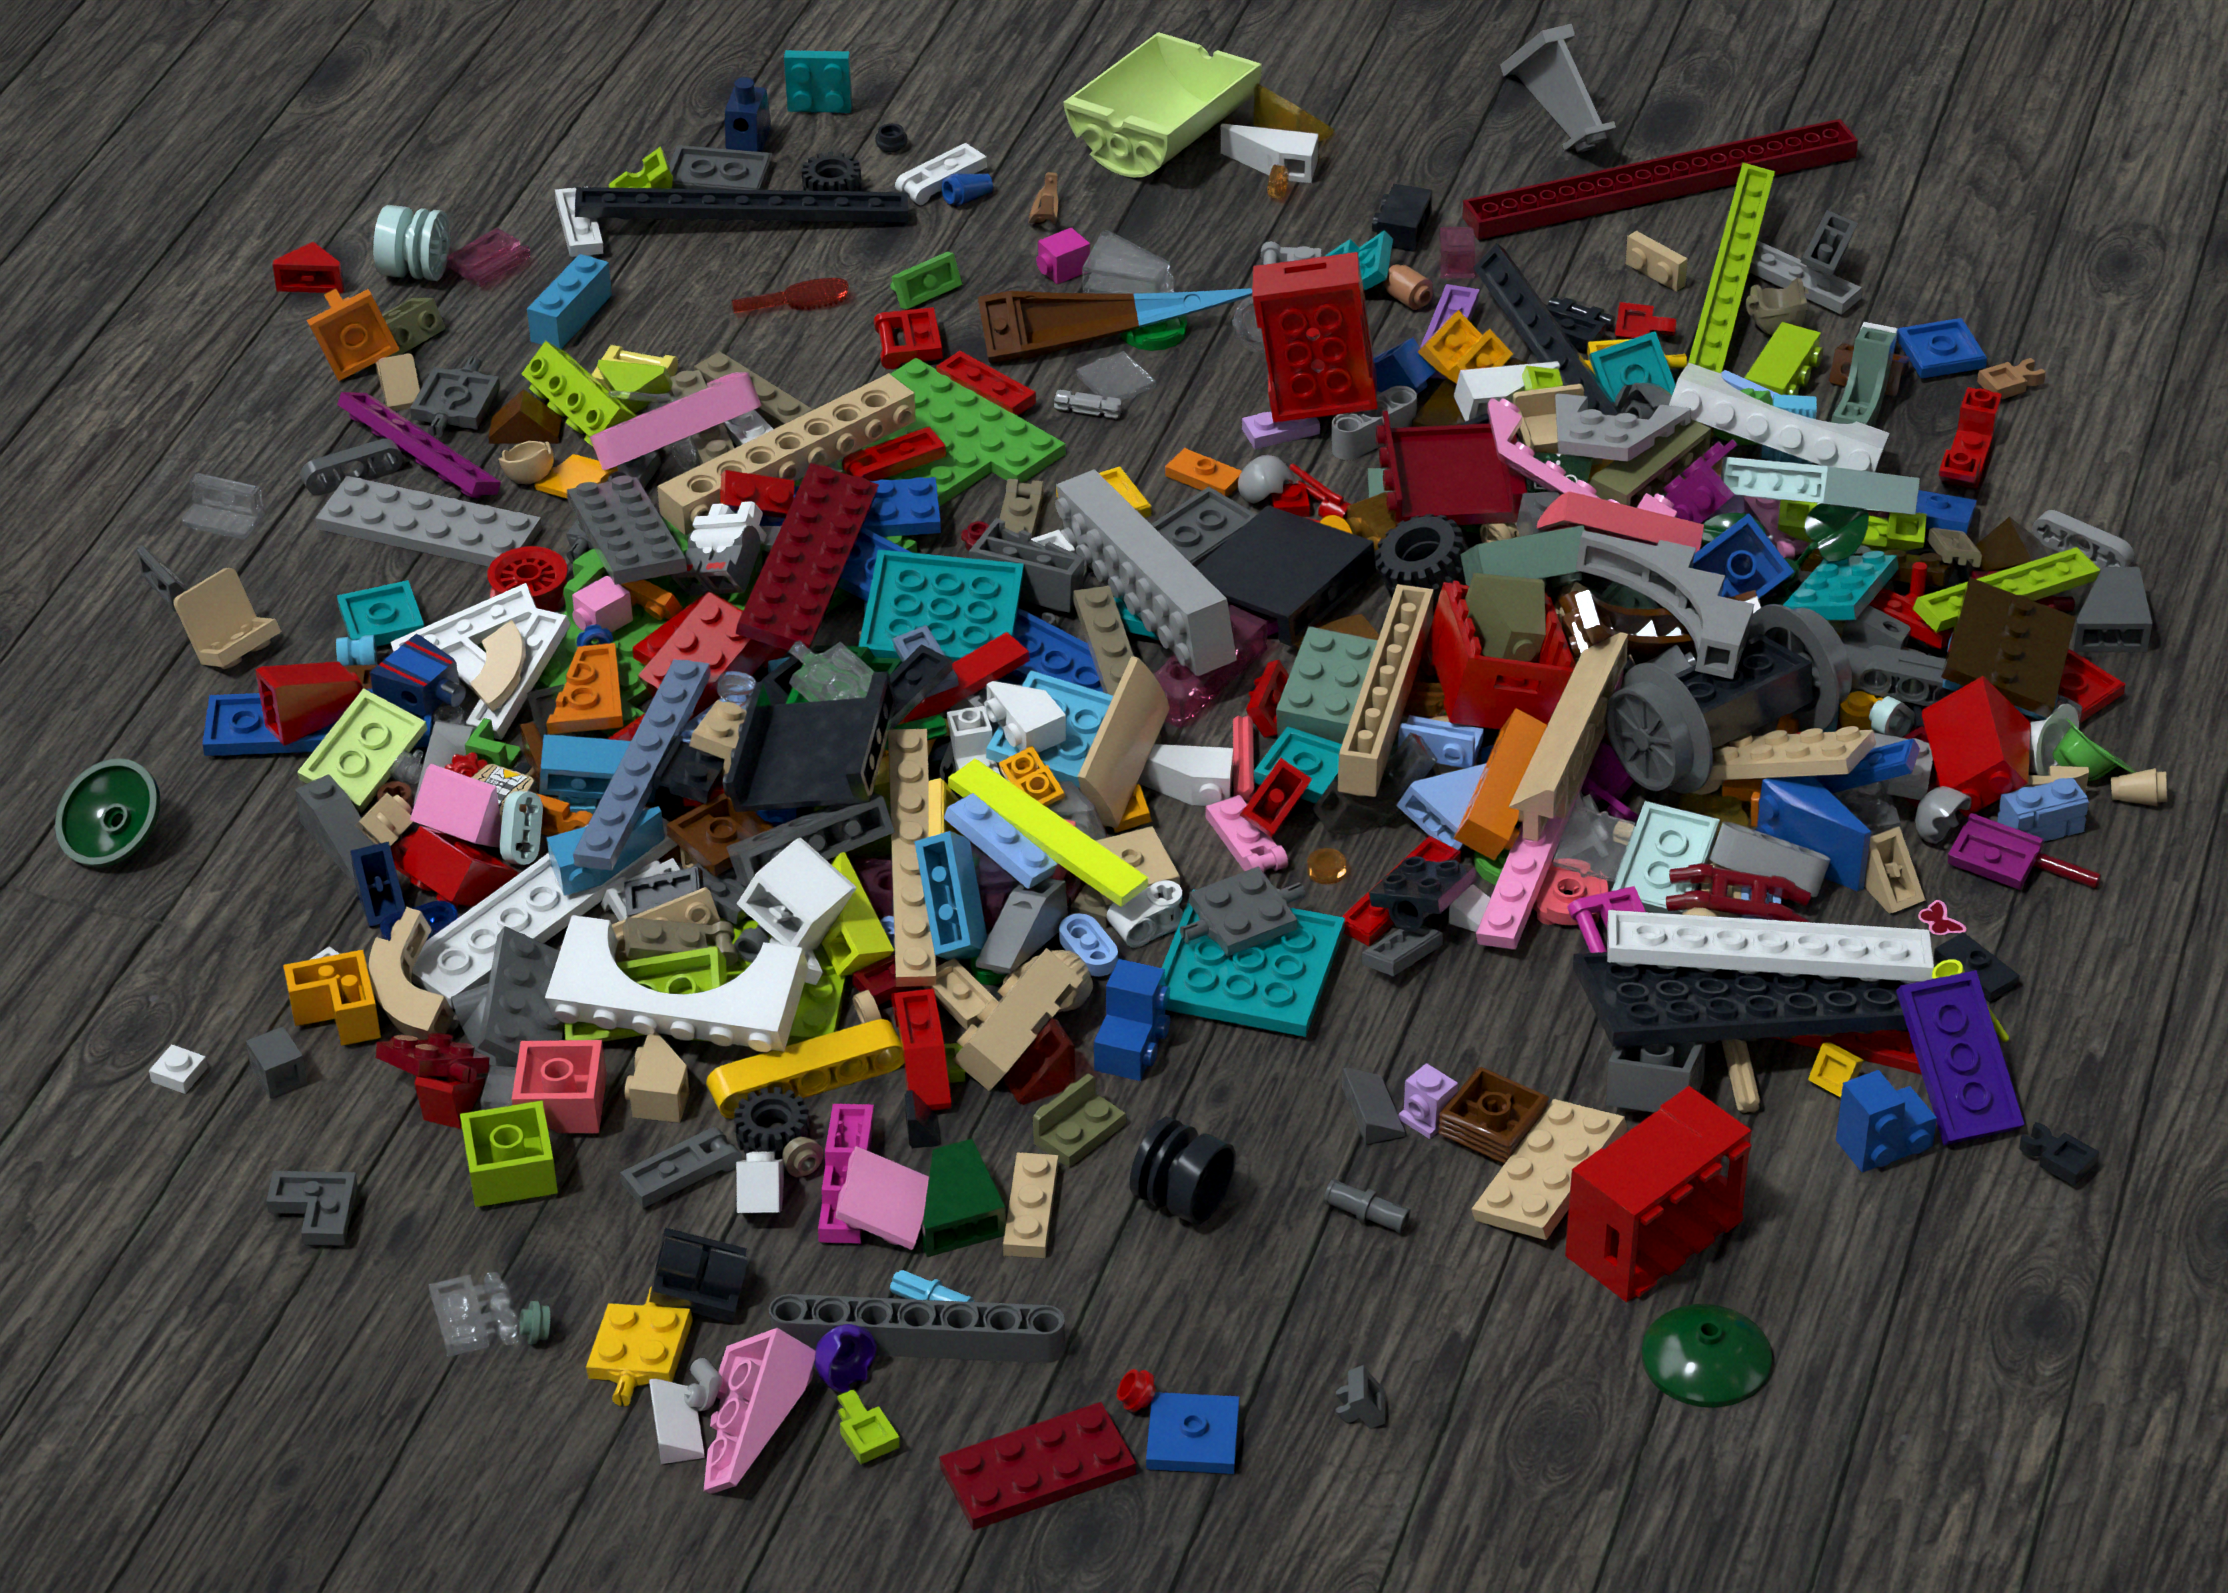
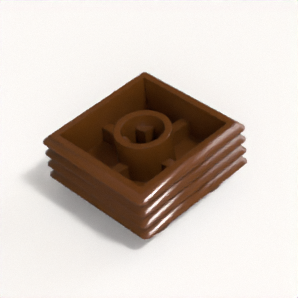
[1438,1067,1549,1163]

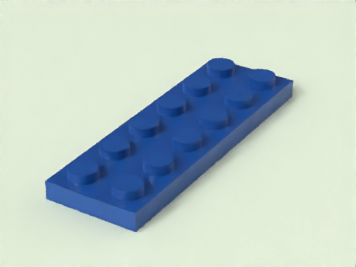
[733,477,941,537]
[202,689,434,756]

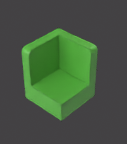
[465,718,521,770]

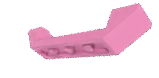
[1487,397,1677,517]

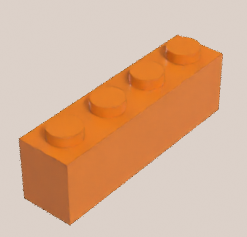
[1453,708,1547,860]

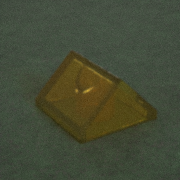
[1254,83,1335,143]

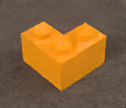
[283,950,381,1046]

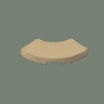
[469,620,526,712]

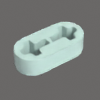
[500,791,543,865]

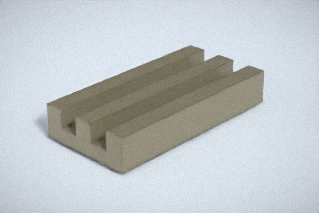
[1927,527,1982,567]

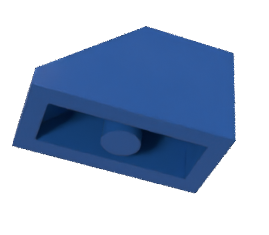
[1374,337,1436,394]

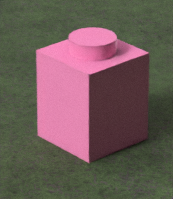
[572,575,633,640]

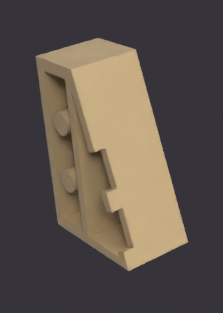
[952,948,1084,1091]

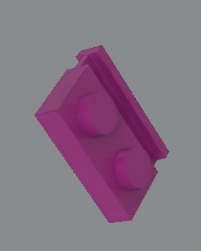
[1948,813,2043,890]

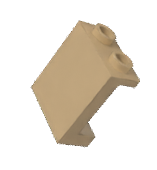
[1513,384,1602,469]

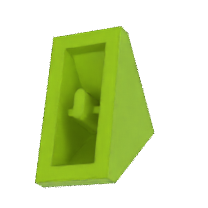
[597,359,673,414]

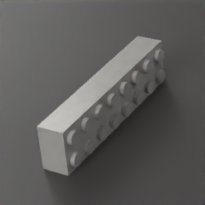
[1055,469,1237,676]

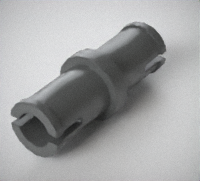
[1323,1178,1411,1234]

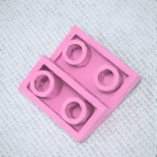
[835,1146,929,1250]

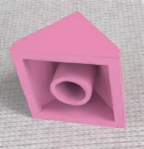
[410,764,501,848]

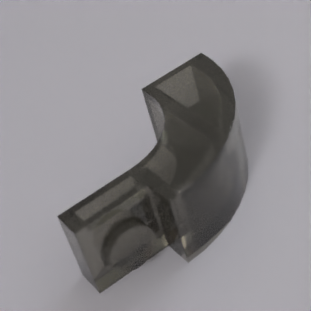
[1312,732,1438,835]

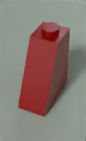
[255,661,363,746]

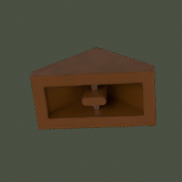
[488,389,562,444]

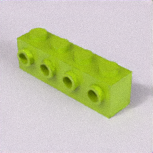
[522,340,637,446]

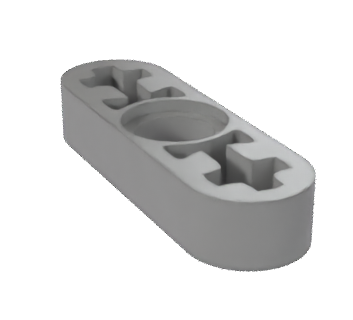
[2032,510,2134,570]

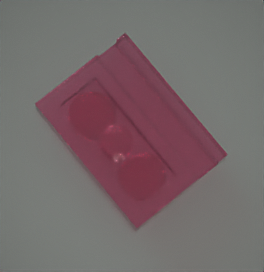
[447,228,530,287]

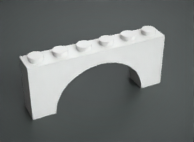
[1669,363,1889,472]
[545,915,809,1052]

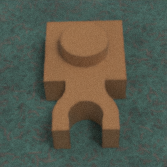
[1977,358,2046,399]

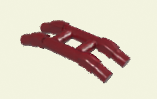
[1666,863,1811,922]

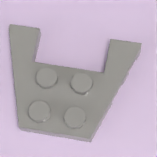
[1555,393,1691,461]

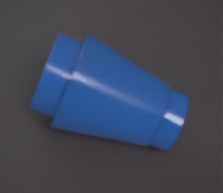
[942,173,993,206]

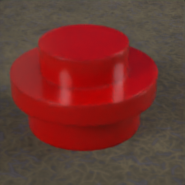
[1117,1369,1156,1412]

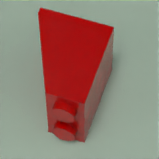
[1922,676,2031,817]

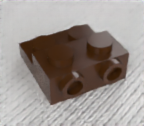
[666,793,774,876]

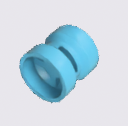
[336,635,377,666]

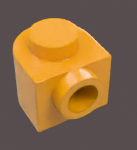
[1839,691,1883,733]

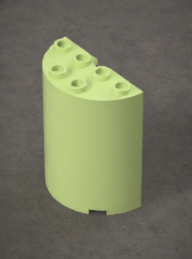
[1063,32,1262,178]

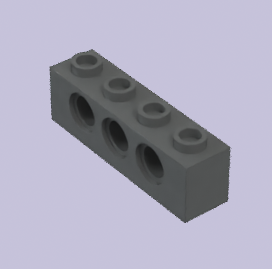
[727,792,895,887]

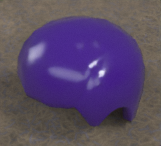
[814,1324,877,1394]

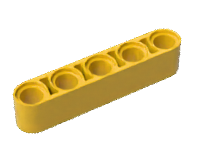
[706,1019,904,1119]

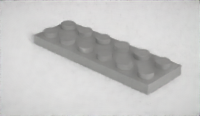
[316,476,542,566]

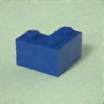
[1094,959,1170,1081]
[1836,1070,1937,1173]

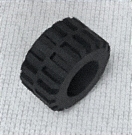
[1375,514,1469,606]

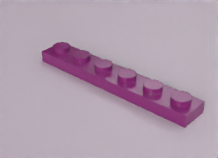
[337,392,501,498]

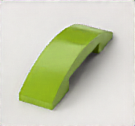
[1777,499,1927,552]

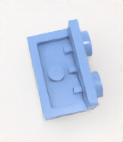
[1398,715,1483,768]

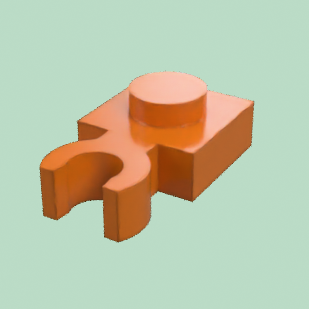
[536,793,593,836]

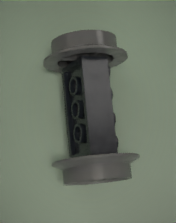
[1606,604,1852,794]

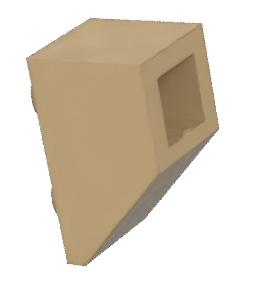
[625,1032,690,1123]

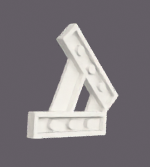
[390,583,571,740]

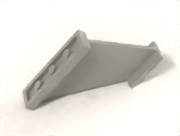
[1500,24,1616,153]

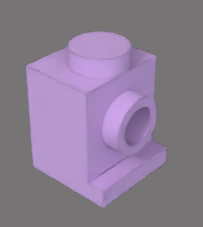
[1399,1063,1458,1139]

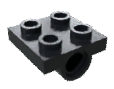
[1369,857,1477,932]
[649,1227,748,1323]

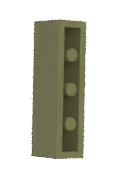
[1589,419,1711,508]

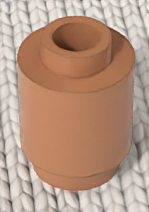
[1383,264,1433,310]

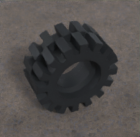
[802,152,862,192]
[734,1087,810,1160]

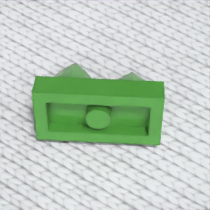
[890,252,962,309]

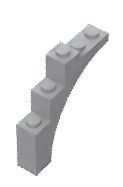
[1575,531,1755,679]

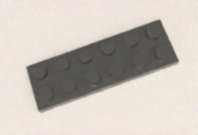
[567,476,687,585]

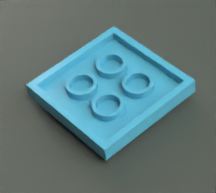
[986,671,1113,788]

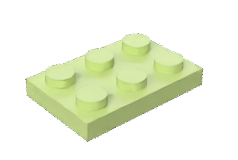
[297,688,427,813]

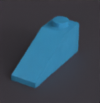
[547,806,665,896]

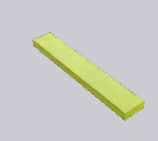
[948,758,1149,907]

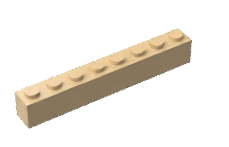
[1338,584,1434,797]

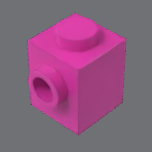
[1036,228,1091,284]

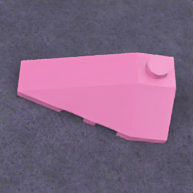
[704,1328,816,1494]

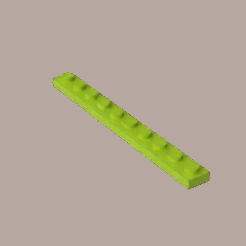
[1688,163,1775,374]

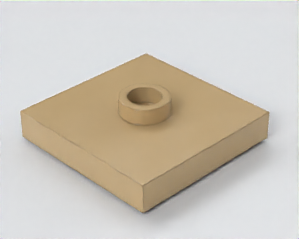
[1096,826,1180,905]

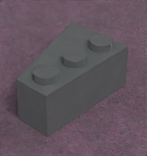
[969,517,1085,613]

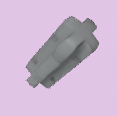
[1054,390,1122,419]

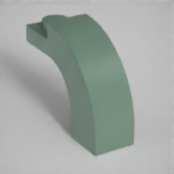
[1831,327,1897,427]

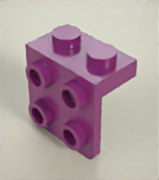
[1663,439,1737,524]

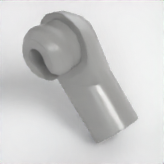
[684,1358,723,1411]

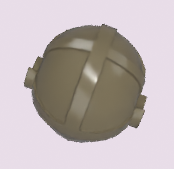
[1746,278,1809,336]

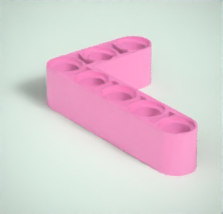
[590,372,762,470]

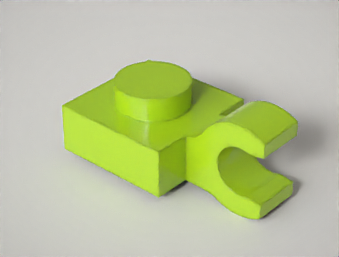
[837,1390,900,1465]

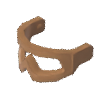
[1028,172,1058,224]

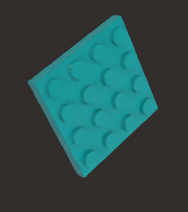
[859,549,1024,663]
[1162,889,1345,1037]

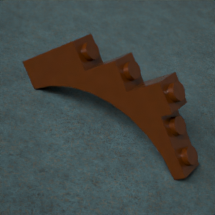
[1569,590,1761,665]

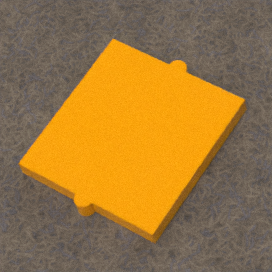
[534,454,618,499]

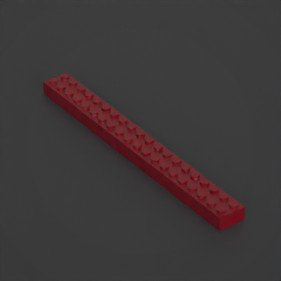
[1462,119,1858,240]

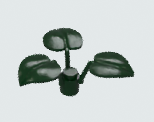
[1702,503,1869,607]

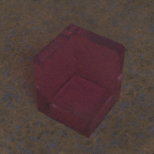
[1439,227,1475,278]

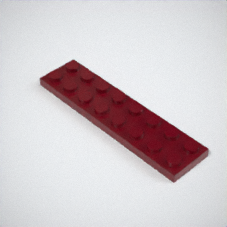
[735,463,879,656]

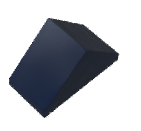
[350,841,406,927]

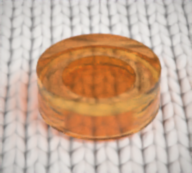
[1267,164,1289,199]
[1307,848,1346,885]

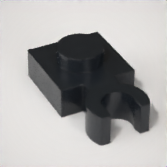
[2019,1122,2099,1186]

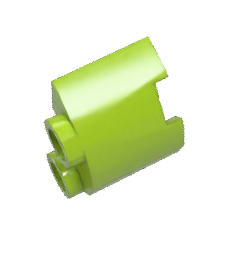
[608,147,673,189]

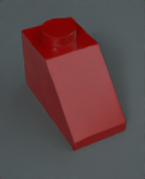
[1239,757,1312,837]

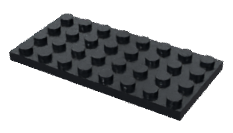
[1573,952,1909,1049]

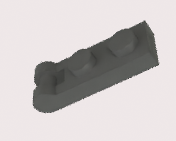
[620,1127,742,1208]

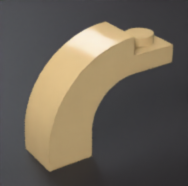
[369,907,455,1040]

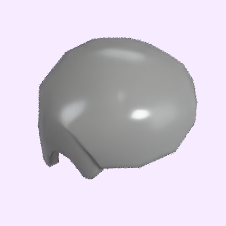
[1238,455,1295,503]
[1915,786,1971,844]

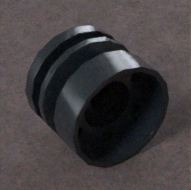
[1129,1116,1236,1224]

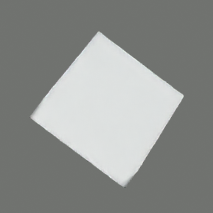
[1449,884,1490,932]

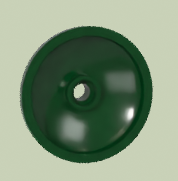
[55,759,161,868]
[1641,1304,1772,1408]

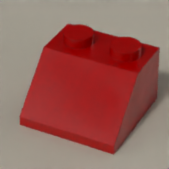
[399,826,519,909]

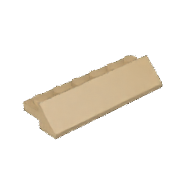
[1509,632,1628,842]

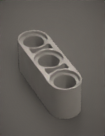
[1331,386,1417,460]
[1710,822,1831,897]

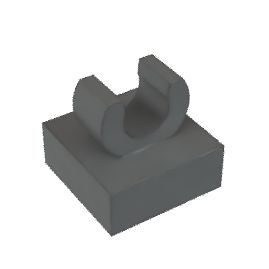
[1336,1365,1385,1429]

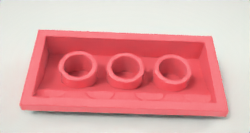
[1536,491,1704,553]

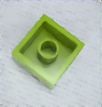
[460,1100,558,1207]

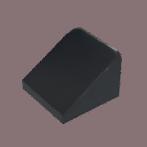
[904,1090,941,1148]

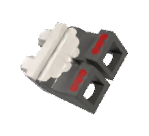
[670,501,767,596]

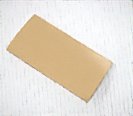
[1078,656,1170,828]

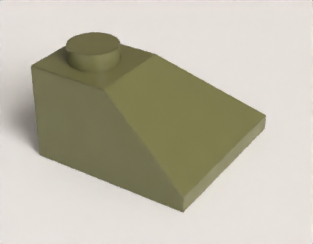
[1465,573,1546,663]

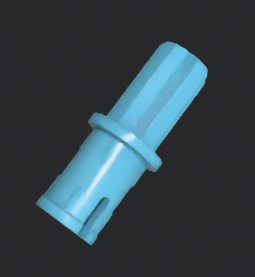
[890,1270,974,1302]

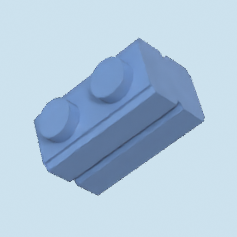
[1997,778,2089,842]

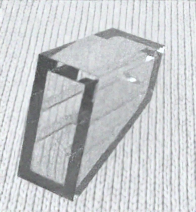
[1082,230,1175,294]

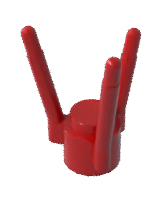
[1289,464,1351,523]

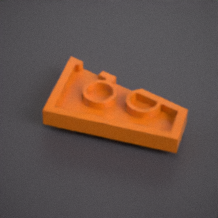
[546,643,623,735]

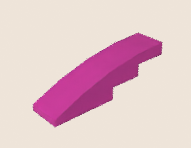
[818,1104,874,1243]

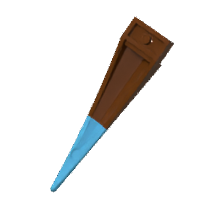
[978,288,1252,363]

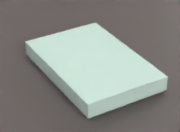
[1612,801,1720,915]

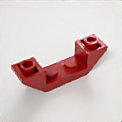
[1938,387,2002,489]
[891,988,951,1110]

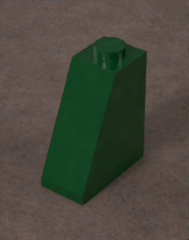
[922,1139,1006,1257]

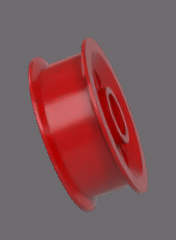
[487,546,568,613]

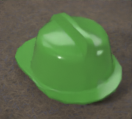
[2052,717,2137,781]

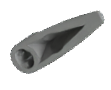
[414,721,475,806]

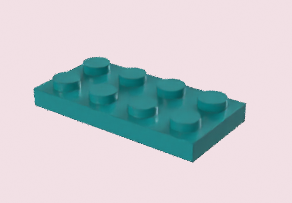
[1783,551,1899,620]

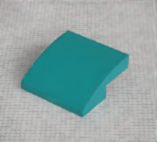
[1325,231,1393,290]

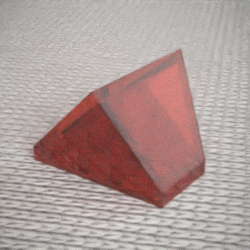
[1002,1018,1076,1105]

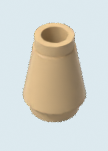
[2111,768,2167,806]

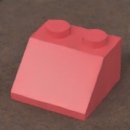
[511,1040,607,1133]

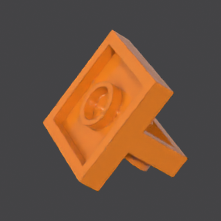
[307,289,400,381]

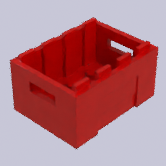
[1252,252,1378,423]
[1425,581,1576,730]
[1565,1086,1752,1303]

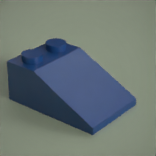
[1756,776,1871,891]

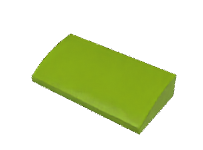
[565,946,727,1042]

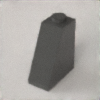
[2072,567,2152,652]

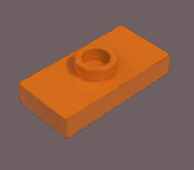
[1165,448,1242,497]

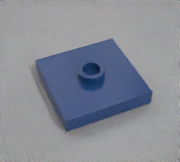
[1896,318,1987,378]
[1915,490,1977,534]
[1146,1392,1239,1474]

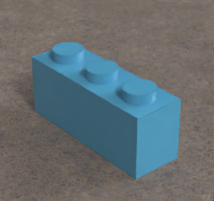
[527,254,612,349]
[539,734,656,803]
[914,831,987,961]

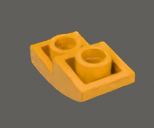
[999,746,1065,807]

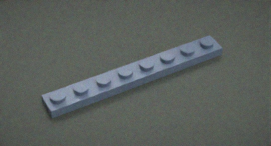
[573,659,711,870]

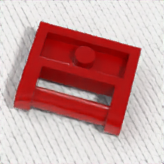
[873,307,943,369]

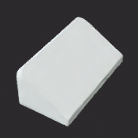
[649,1379,705,1464]

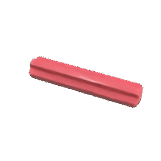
[1233,715,1254,802]

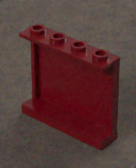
[1376,411,1527,527]

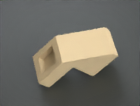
[355,793,413,846]

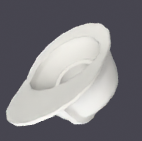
[2029,704,2079,776]

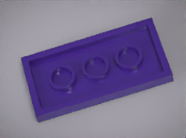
[1896,970,2025,1145]

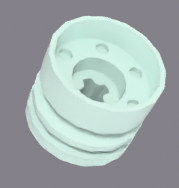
[373,205,450,281]

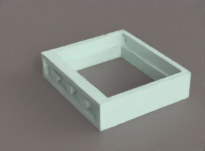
[1721,457,1920,515]

